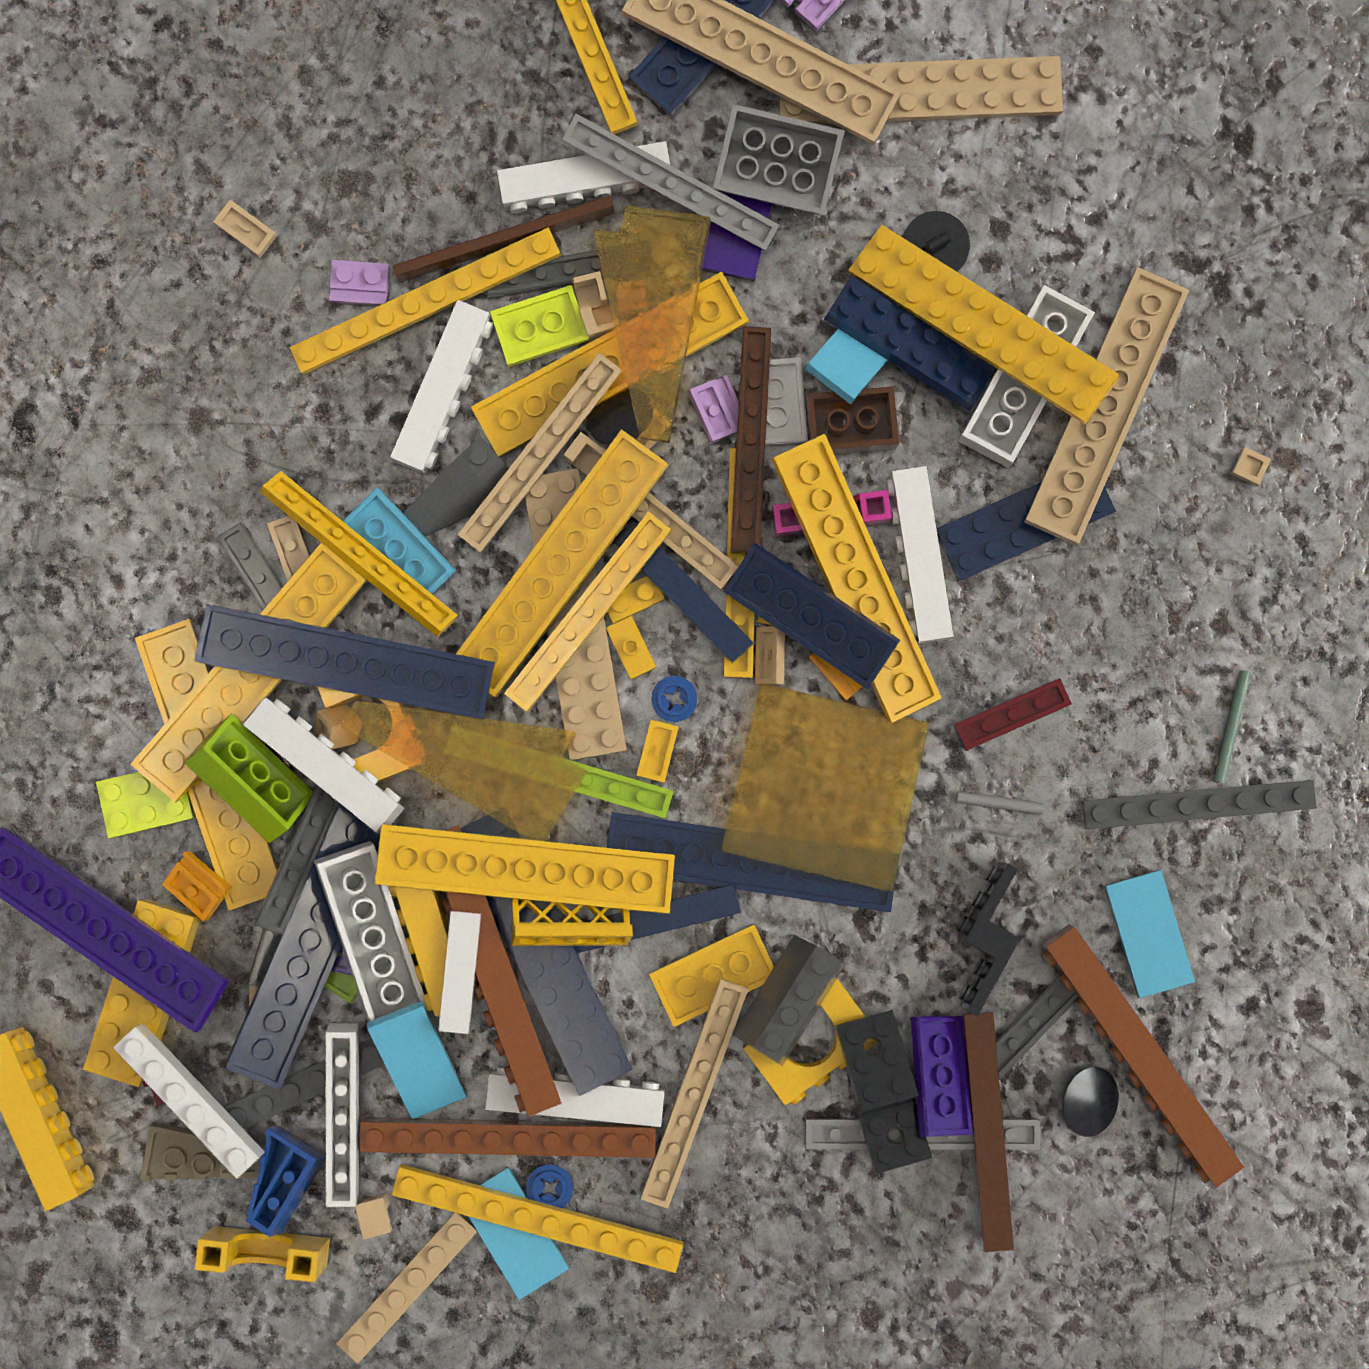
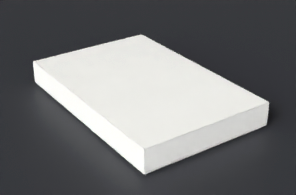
[765,357,808,447]

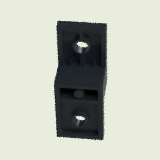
[957,862,1021,1016]
[835,1010,933,1175]

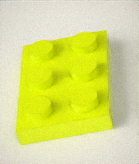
[490,285,590,367]
[96,772,195,838]

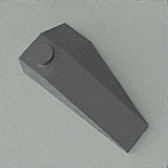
[403,437,509,536]

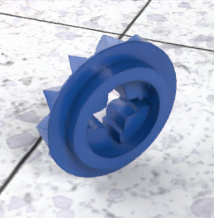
[651,676,697,722]
[526,1164,573,1208]

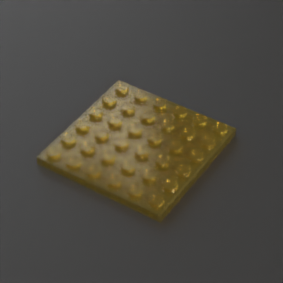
[721,684,929,892]

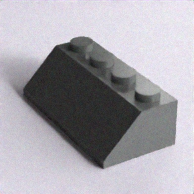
[732,935,844,1066]

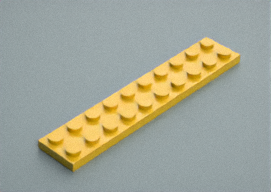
[848,225,1119,425]
[471,272,749,458]
[456,429,669,697]
[771,434,942,723]
[130,543,367,802]
[135,619,278,911]
[375,824,675,914]

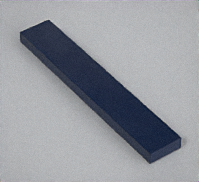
[613,520,753,664]
[574,884,742,953]

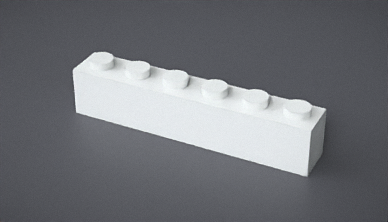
[497,141,670,214]
[390,300,494,475]
[886,466,954,644]
[243,697,404,834]
[113,1023,264,1179]
[326,1023,359,1207]
[485,1067,665,1127]

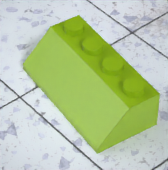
[184,713,313,843]

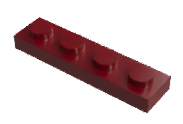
[954,678,1072,751]

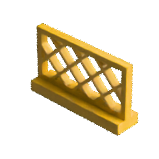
[511,898,633,946]

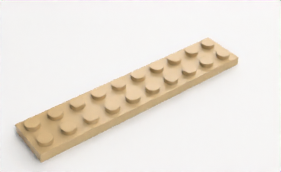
[622,0,901,145]
[779,56,1063,124]
[1024,267,1189,546]
[525,468,627,760]

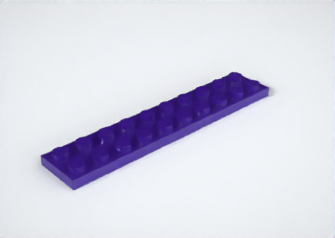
[0,828,230,1032]

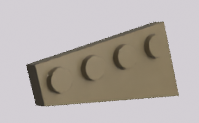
[140,1122,265,1181]

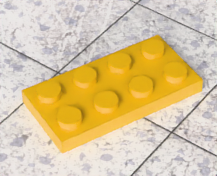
[649,924,774,1027]

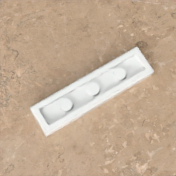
[439,911,481,1034]

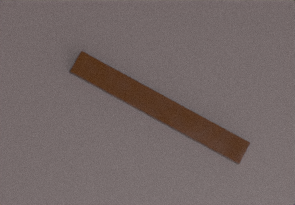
[392,196,614,283]
[730,326,771,554]
[963,1012,1014,1252]

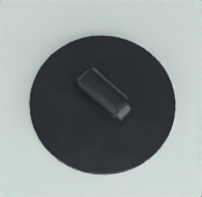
[903,211,970,272]
[587,388,654,445]
[1063,1067,1119,1137]

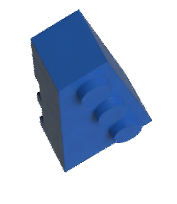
[246,1126,326,1237]

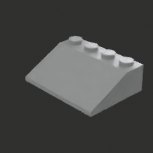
[713,104,845,216]

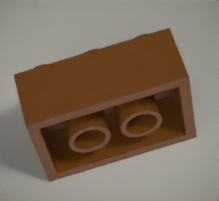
[805,386,899,455]

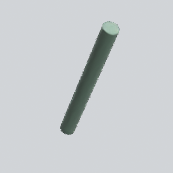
[1213,670,1251,784]

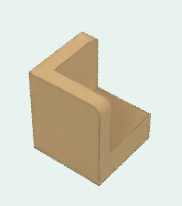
[572,271,608,310]
[579,304,621,342]
[564,432,606,476]
[313,705,362,749]
[355,1193,392,1240]

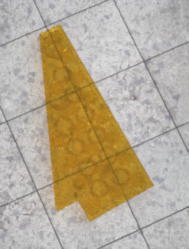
[594,205,711,443]
[340,701,587,841]

